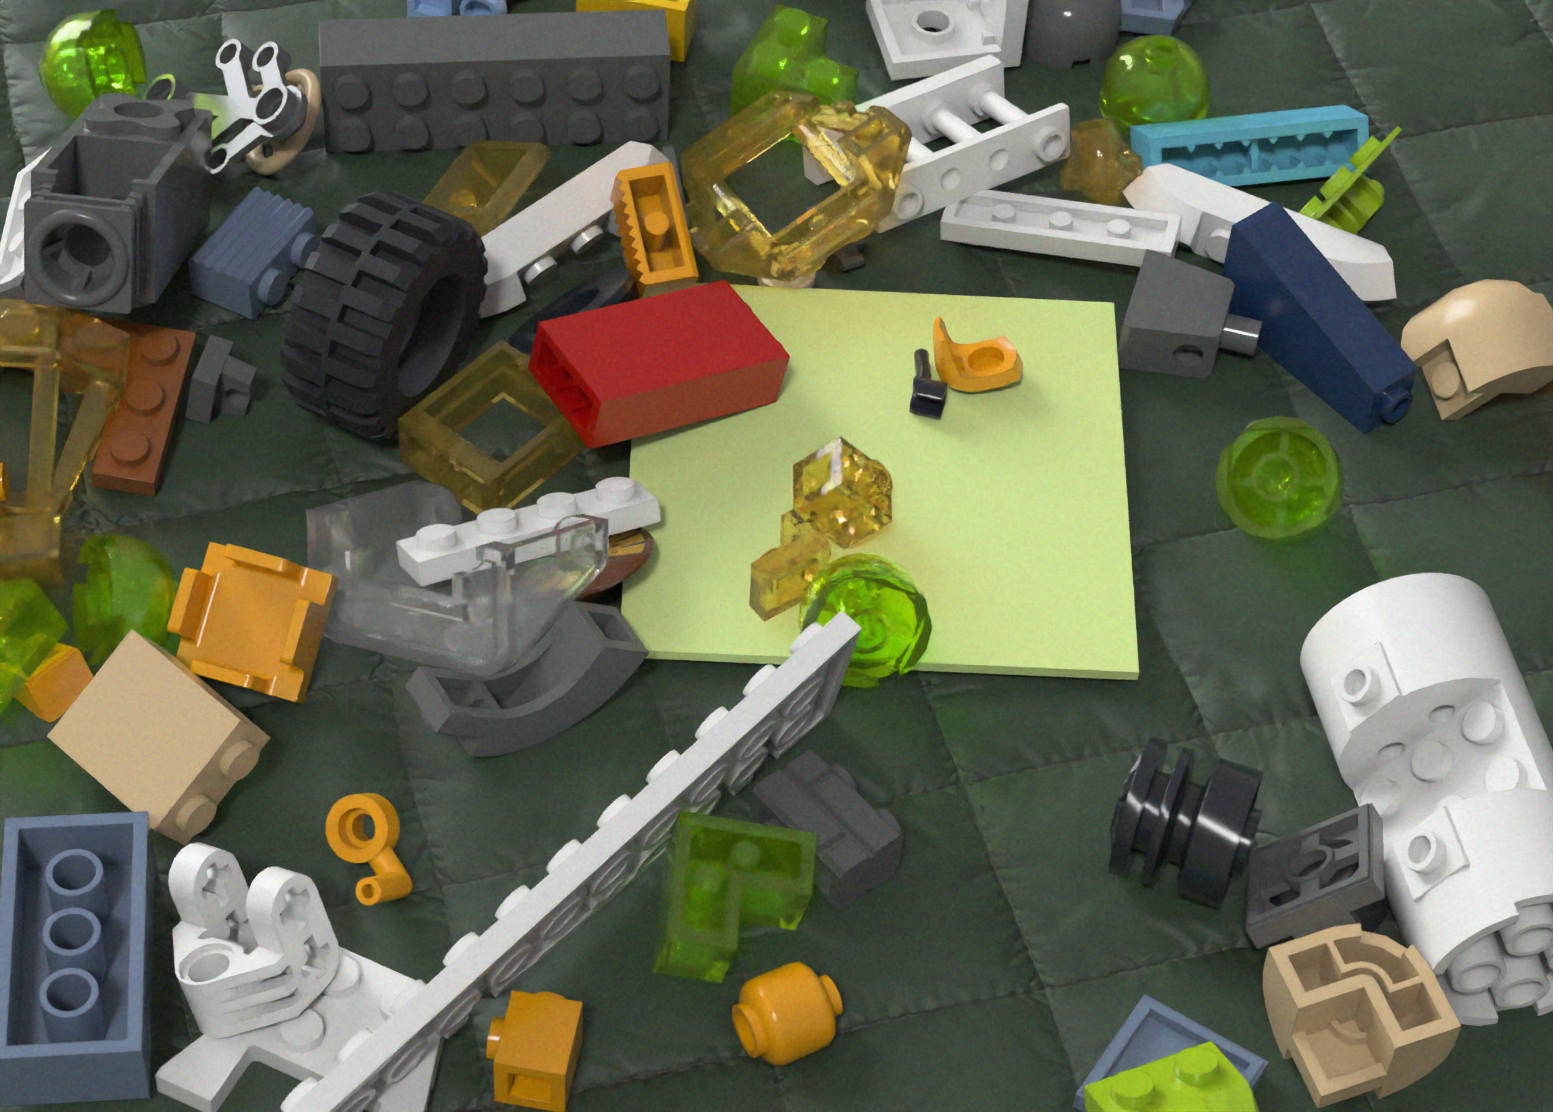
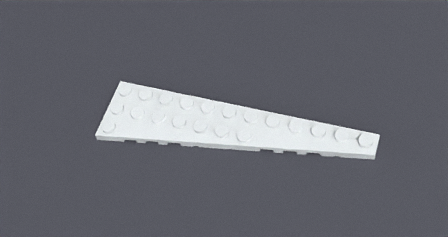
[280,610,862,1112]

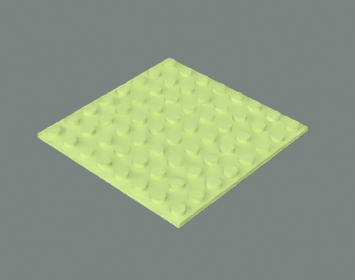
[621,283,1139,680]

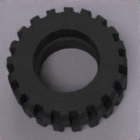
[280,190,488,441]

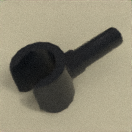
[909,349,948,418]

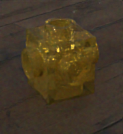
[793,436,893,550]

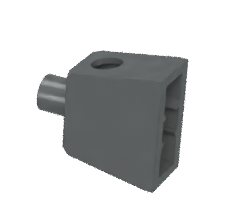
[1117,249,1263,379]

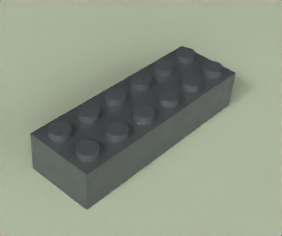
[319,9,671,153]

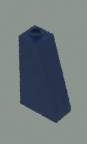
[1222,201,1418,435]

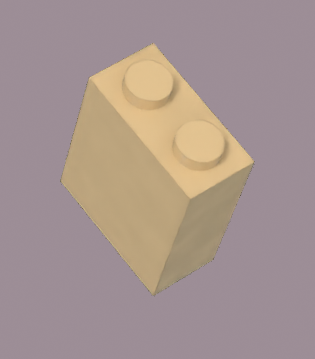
[47,629,271,845]

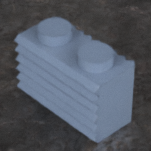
[188,186,319,320]

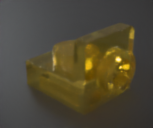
[749,509,831,622]

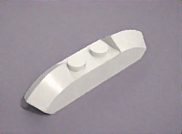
[479,141,670,318]
[1123,163,1397,305]

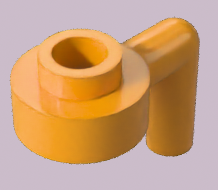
[326,793,413,905]

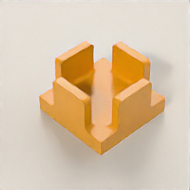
[167,542,339,704]

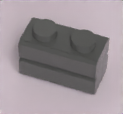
[749,749,903,912]

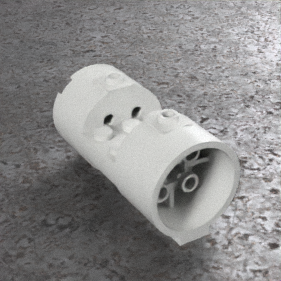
[1300,573,1553,1026]

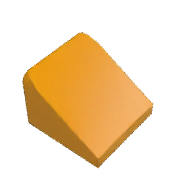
[0,639,94,723]

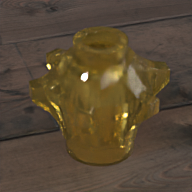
[1060,118,1144,206]

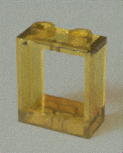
[398,339,587,515]

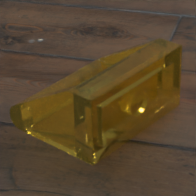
[422,140,552,238]

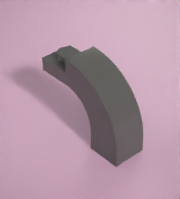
[405,601,649,757]

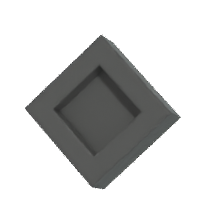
[185,334,258,425]

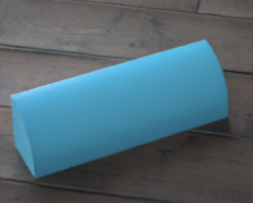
[1130,105,1369,187]

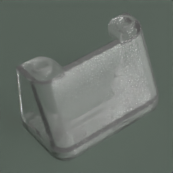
[306,480,609,677]

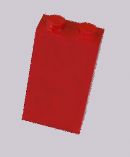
[528,280,790,449]

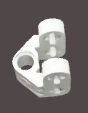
[168,842,340,1038]

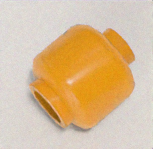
[732,962,843,1066]

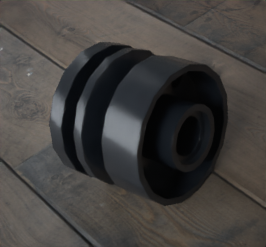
[1108,736,1263,909]

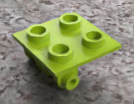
[1298,126,1402,235]

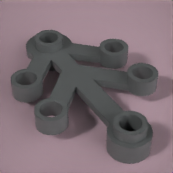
[142,39,308,184]

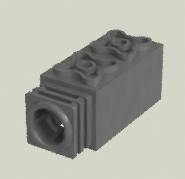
[24,93,212,314]

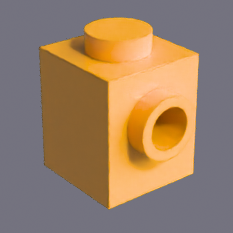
[486,990,583,1112]

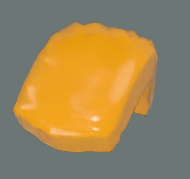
[933,317,1023,392]

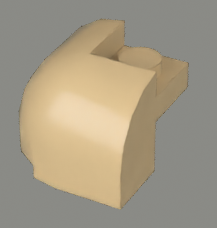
[1401,279,1553,420]
[1262,923,1461,1109]

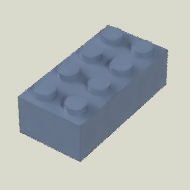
[0,811,156,1107]

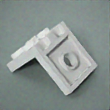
[865,0,1029,80]

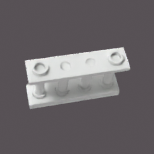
[801,54,1071,233]

